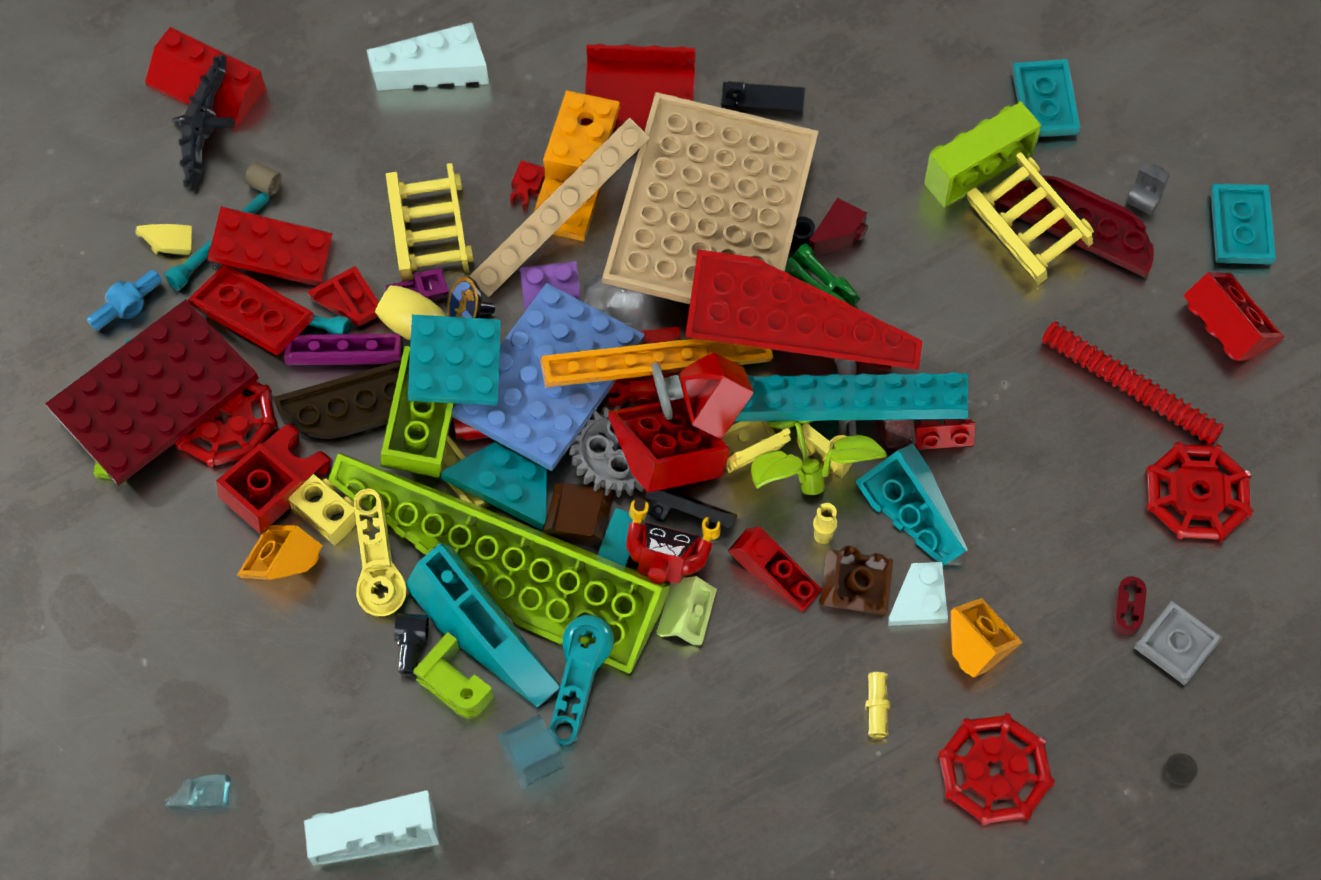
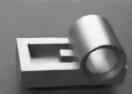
[1126,161,1170,215]

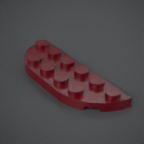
[994,175,1154,278]

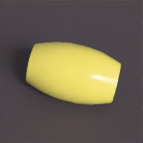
[375,285,447,341]

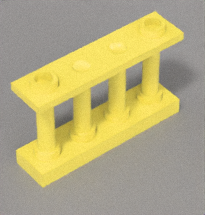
[967,152,1094,285]
[386,163,474,282]

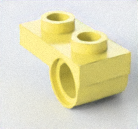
[797,423,852,479]

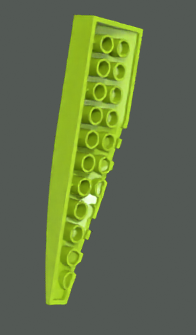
[328,453,671,674]

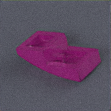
[385,268,449,302]

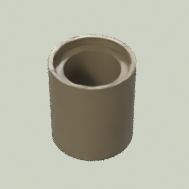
[244,161,282,196]

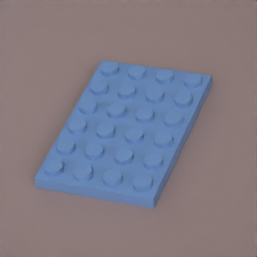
[452,283,645,471]

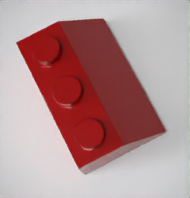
[1183,272,1284,361]

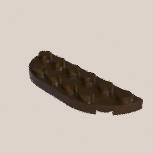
[273,360,402,439]

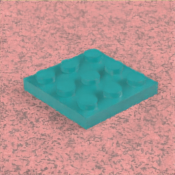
[407,314,501,406]

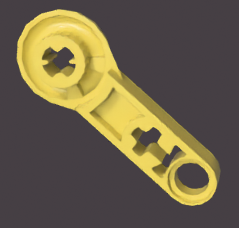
[354,489,407,616]

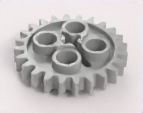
[570,406,644,497]

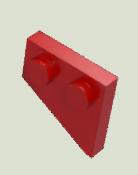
[307,266,379,327]

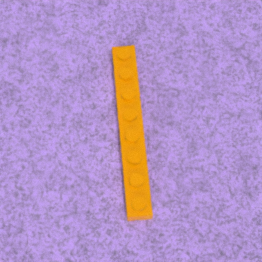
[540,339,773,388]

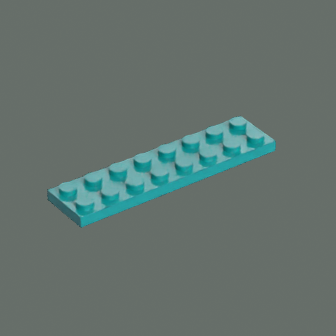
[734,372,969,422]

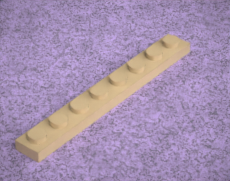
[469,118,649,297]

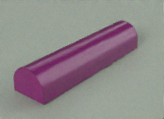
[284,334,404,365]

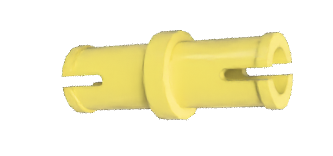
[813,503,837,544]
[865,672,891,738]

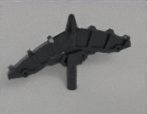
[172,55,236,190]

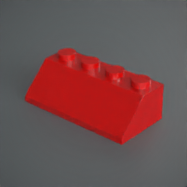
[145,27,266,129]

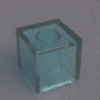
[497,714,563,789]

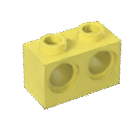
[288,474,357,546]

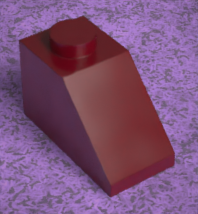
[809,198,868,256]

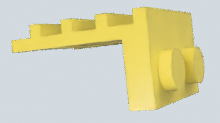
[722,421,791,474]

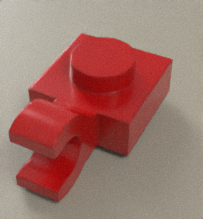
[609,380,659,408]

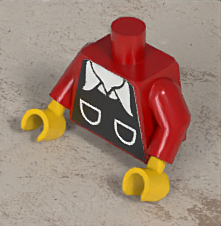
[626,500,720,584]

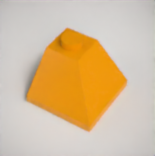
[237,525,323,580]
[951,598,1023,678]

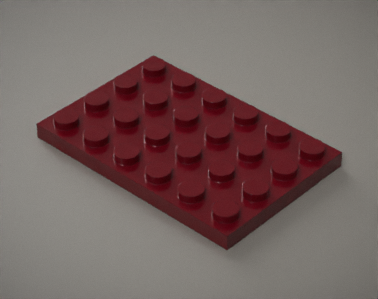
[45,299,259,486]

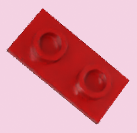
[913,419,975,450]

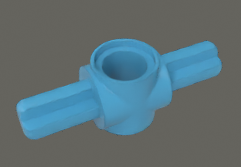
[87,270,162,331]

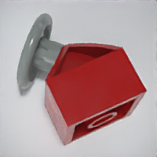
[651,352,754,440]

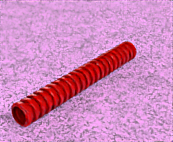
[1042,321,1224,446]

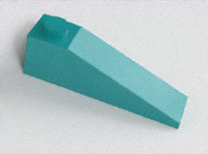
[855,444,968,566]

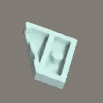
[888,562,948,626]

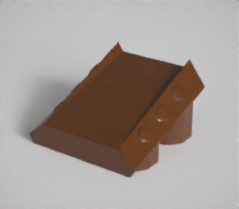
[543,483,614,547]
[819,545,893,615]

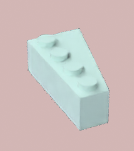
[366,22,489,90]
[304,790,439,866]

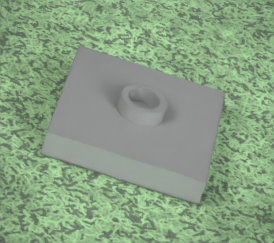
[1134,600,1223,685]

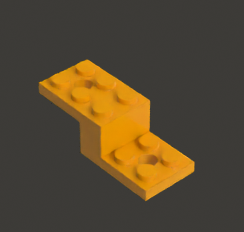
[534,90,620,242]

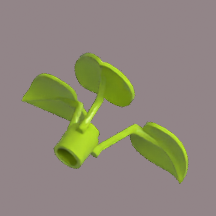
[751,421,887,495]

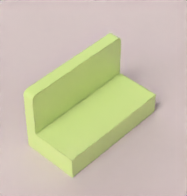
[657,576,717,645]

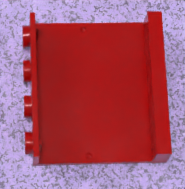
[581,44,695,136]

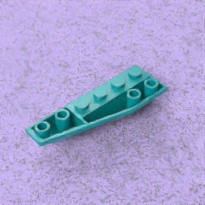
[406,543,561,707]

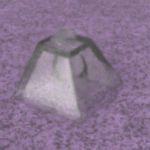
[584,272,646,331]

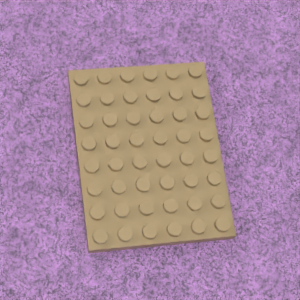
[602,92,818,304]

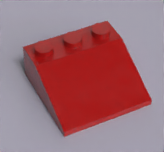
[608,398,730,493]

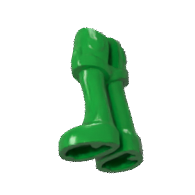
[784,243,860,307]

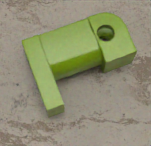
[413,632,494,718]

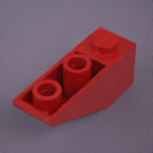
[727,526,822,612]

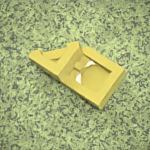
[135,224,192,256]

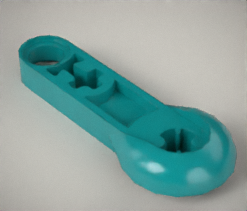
[550,615,614,746]

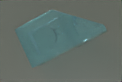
[164,774,231,809]

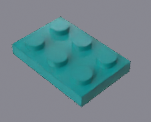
[1012,59,1080,137]
[1210,184,1276,264]

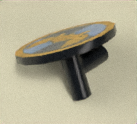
[447,277,496,318]

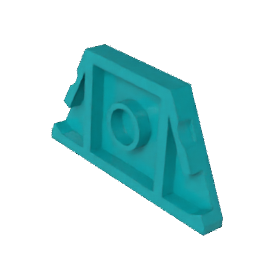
[441,442,547,531]

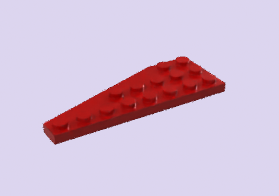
[685,249,923,370]

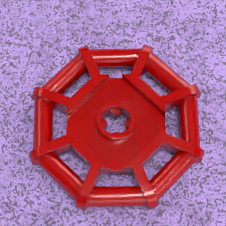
[175,381,278,468]
[1145,442,1254,542]
[937,713,1055,826]

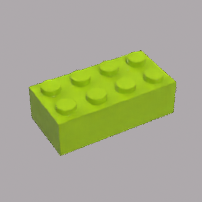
[924,101,1041,207]
[380,346,455,478]

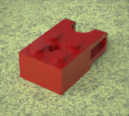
[216,424,333,534]

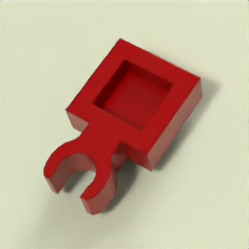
[510,160,545,210]

